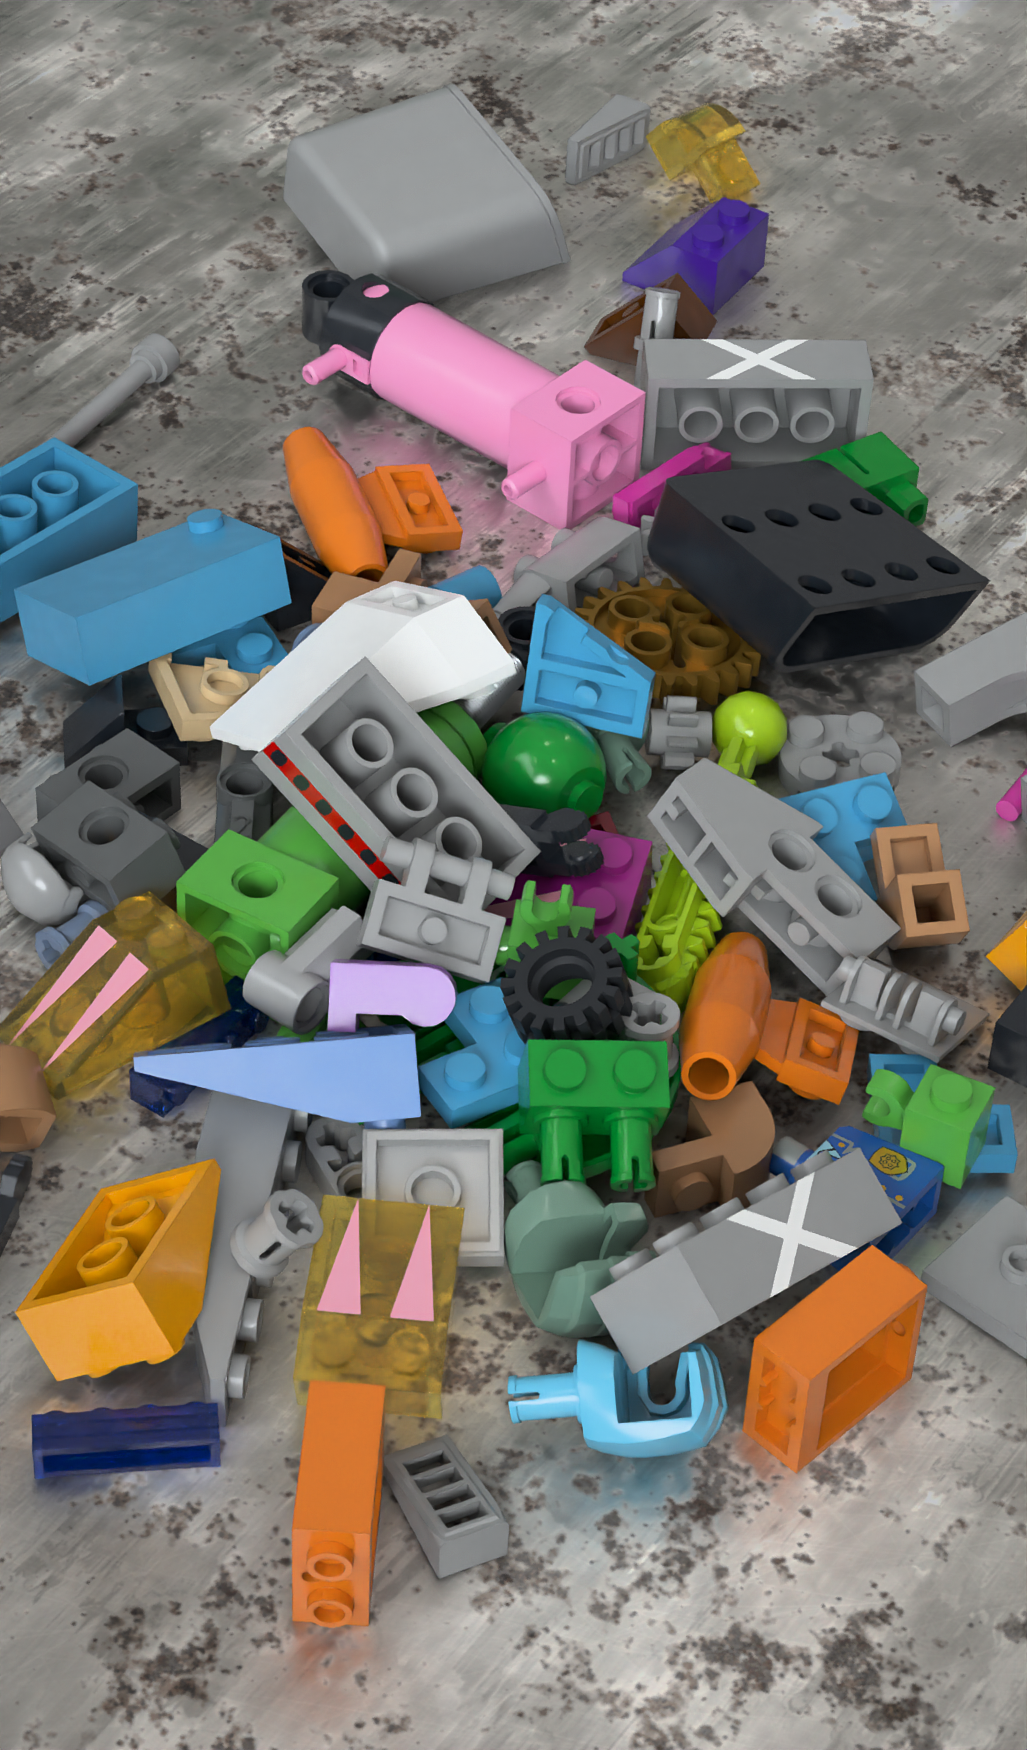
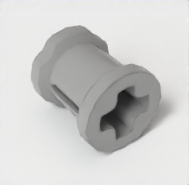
[230,1189,324,1279]

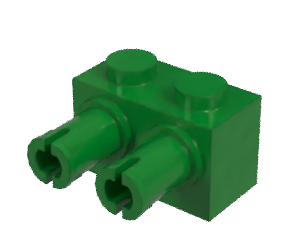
[518,1039,670,1192]

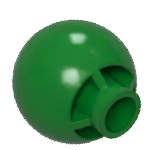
[482,712,607,818]

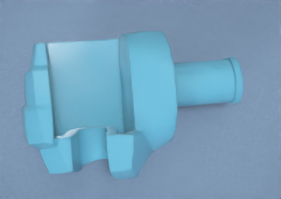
[508,1339,729,1458]

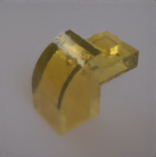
[645,103,760,204]

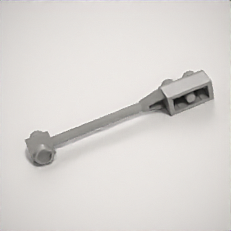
[493,516,645,618]

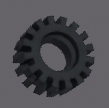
[500,926,633,1044]

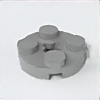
[778,712,902,795]

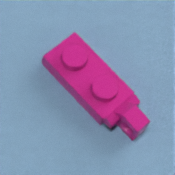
[612,442,731,528]

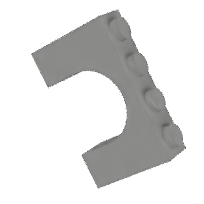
[914,612,1027,824]

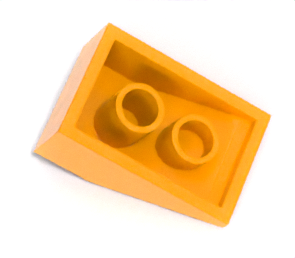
[15,1158,221,1381]

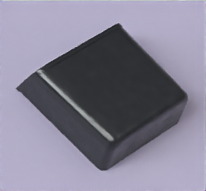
[647,460,990,673]

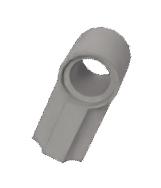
[243,906,374,1035]

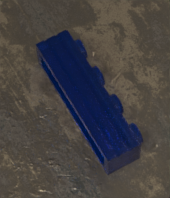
[129,975,270,1118]
[31,1401,221,1479]

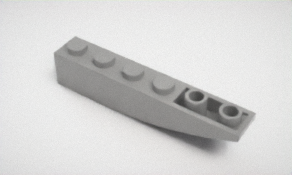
[192,1090,313,1427]

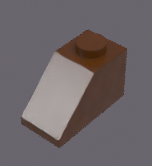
[584,272,717,366]

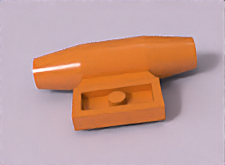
[283,427,463,582]
[679,931,859,1105]

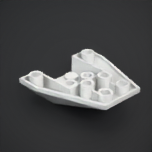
[209,581,516,752]

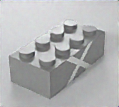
[640,339,874,470]
[590,1148,902,1374]

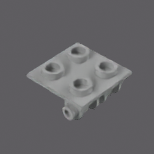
[820,955,990,1063]

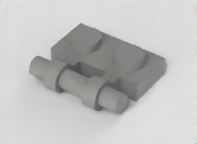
[356,836,515,984]

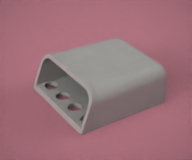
[283,83,571,302]

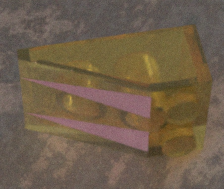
[0,891,231,1100]
[293,1195,465,1419]

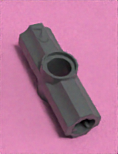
[214,741,274,843]

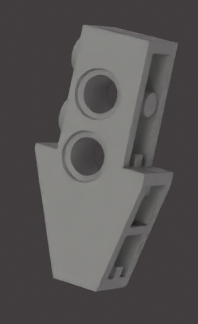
[647,757,902,996]

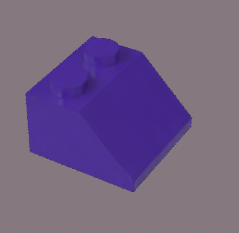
[622,197,769,315]

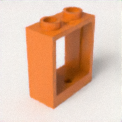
[742,1245,928,1473]
[292,1380,386,1628]

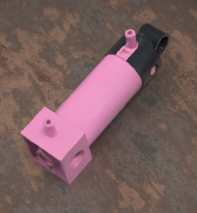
[302,270,646,530]

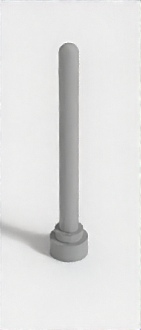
[44,333,180,447]

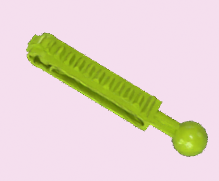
[635,691,787,1014]

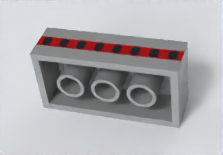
[251,656,541,911]

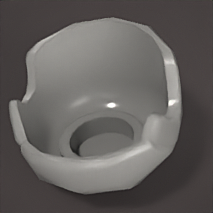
[0,833,93,925]

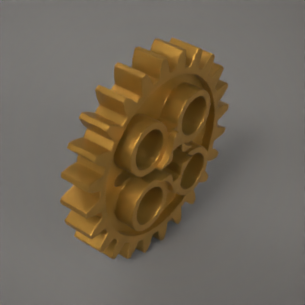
[574,577,762,706]

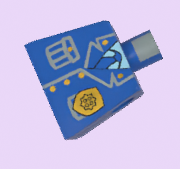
[769,1126,945,1271]

